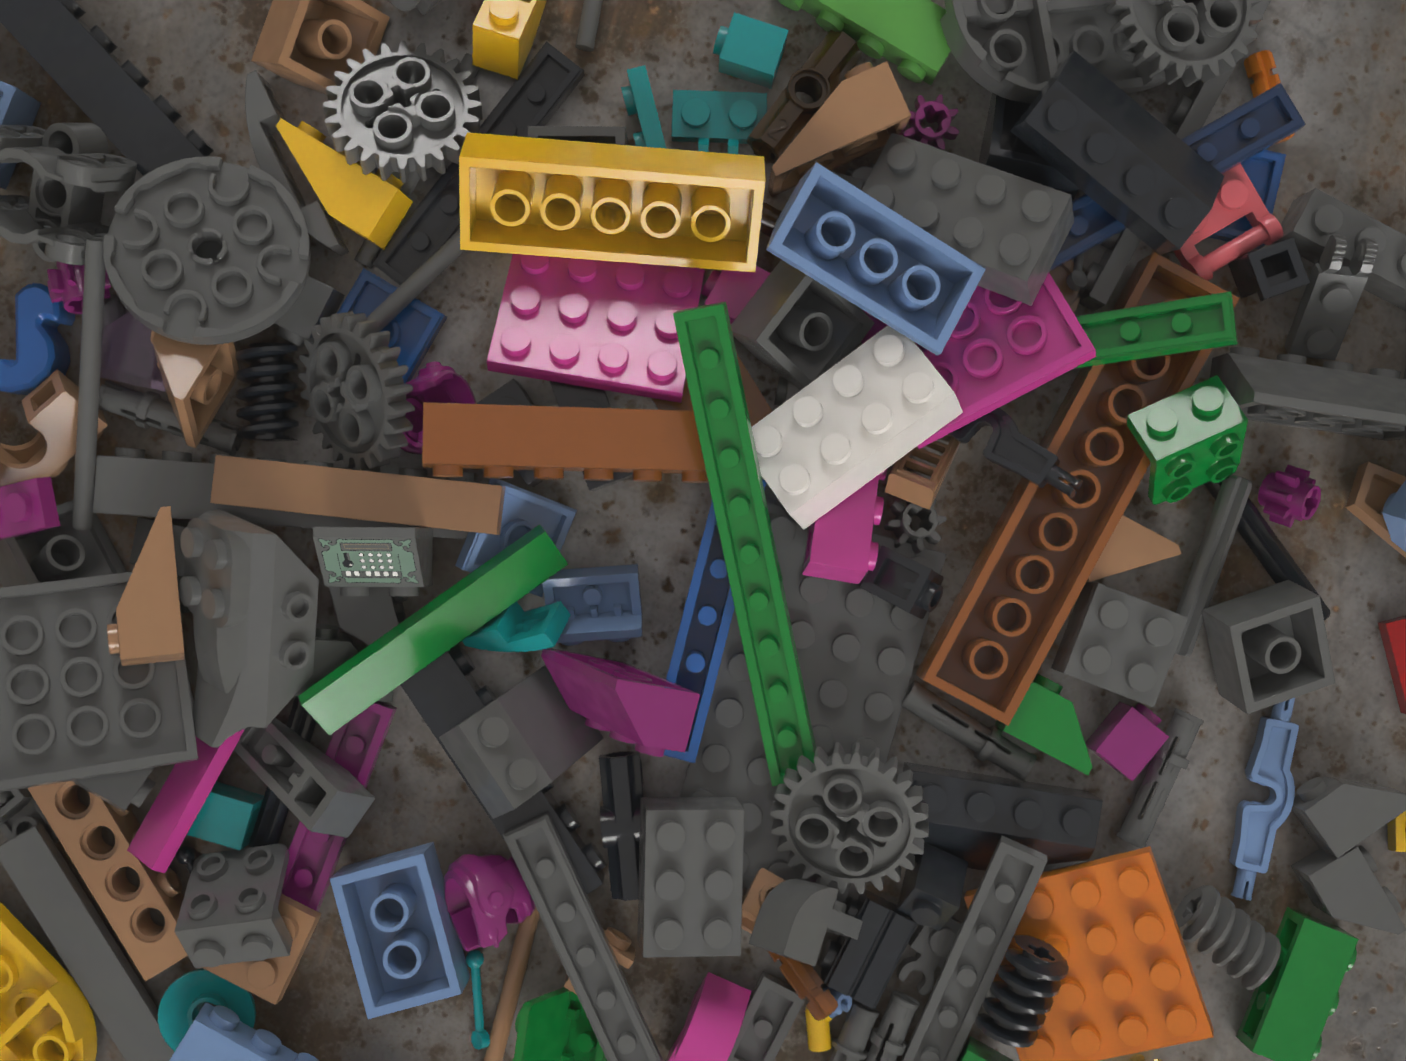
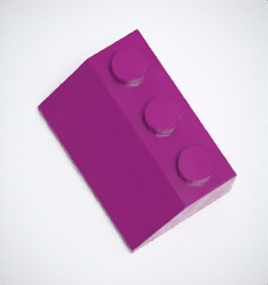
[541,648,700,757]

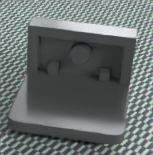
[174,843,293,968]

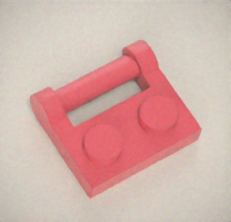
[1174,163,1283,281]

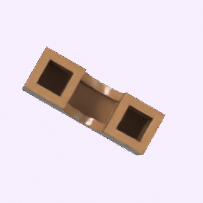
[0,369,108,487]

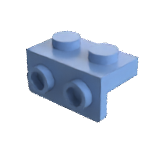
[543,564,642,646]

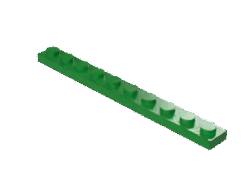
[673,301,816,787]

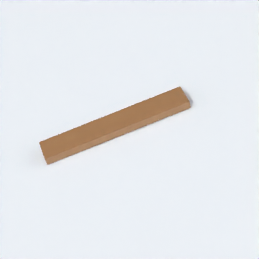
[210,455,505,535]

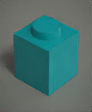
[713,12,789,89]
[187,781,264,850]

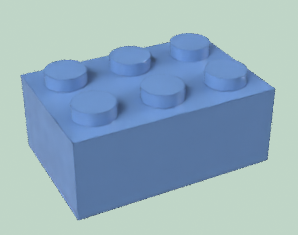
[330,842,470,1019]

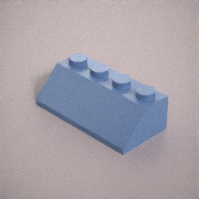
[766,162,986,356]

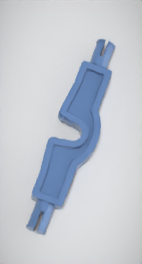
[1229,698,1299,901]

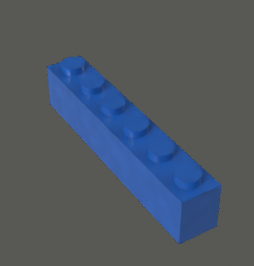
[664,480,766,763]

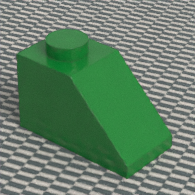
[994,673,1092,775]

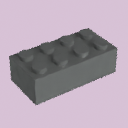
[862,133,1074,306]

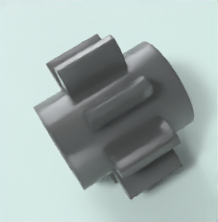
[884,499,947,554]

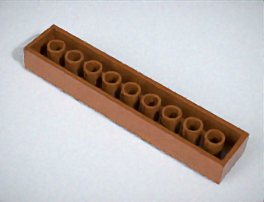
[915,252,1240,726]

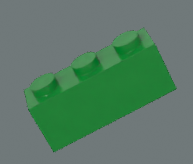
[1236,907,1359,1061]

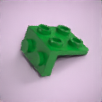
[1127,375,1248,505]
[512,987,607,1061]

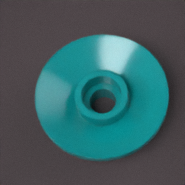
[158,968,256,1052]

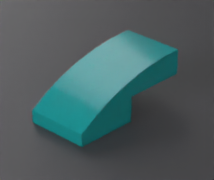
[462,601,571,652]

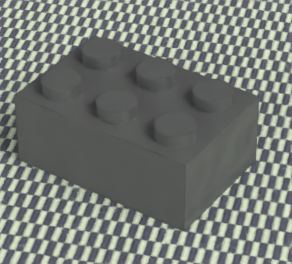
[637,797,744,958]

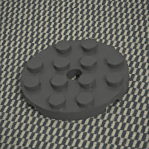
[103,156,311,345]

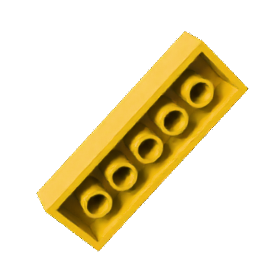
[459,132,766,273]

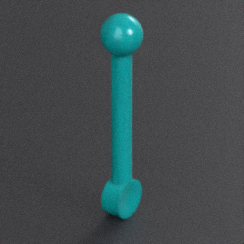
[466,950,490,1050]

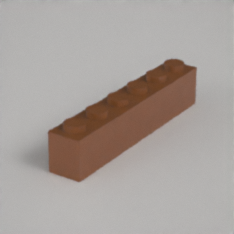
[422,402,708,483]

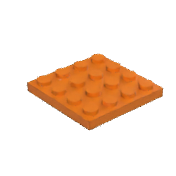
[964,846,1214,1061]

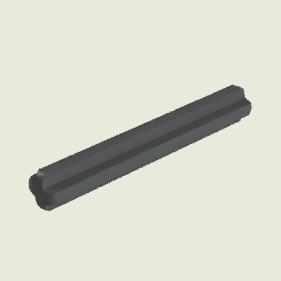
[1175,475,1252,656]

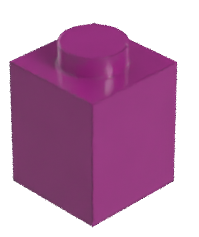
[1085,701,1169,781]

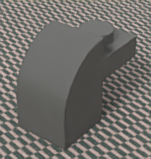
[749,879,863,966]

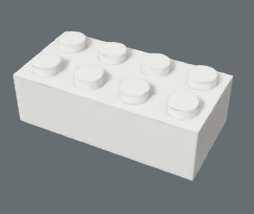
[752,326,963,530]

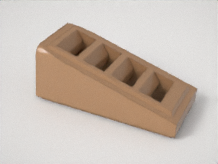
[885,434,961,510]

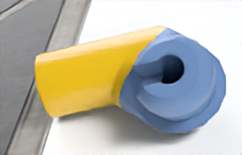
[805,985,852,1052]

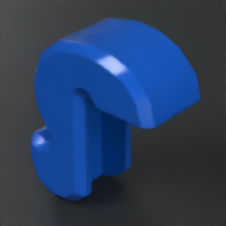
[0,283,75,395]

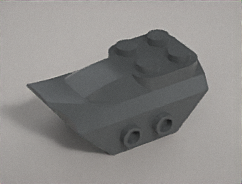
[179,509,319,747]

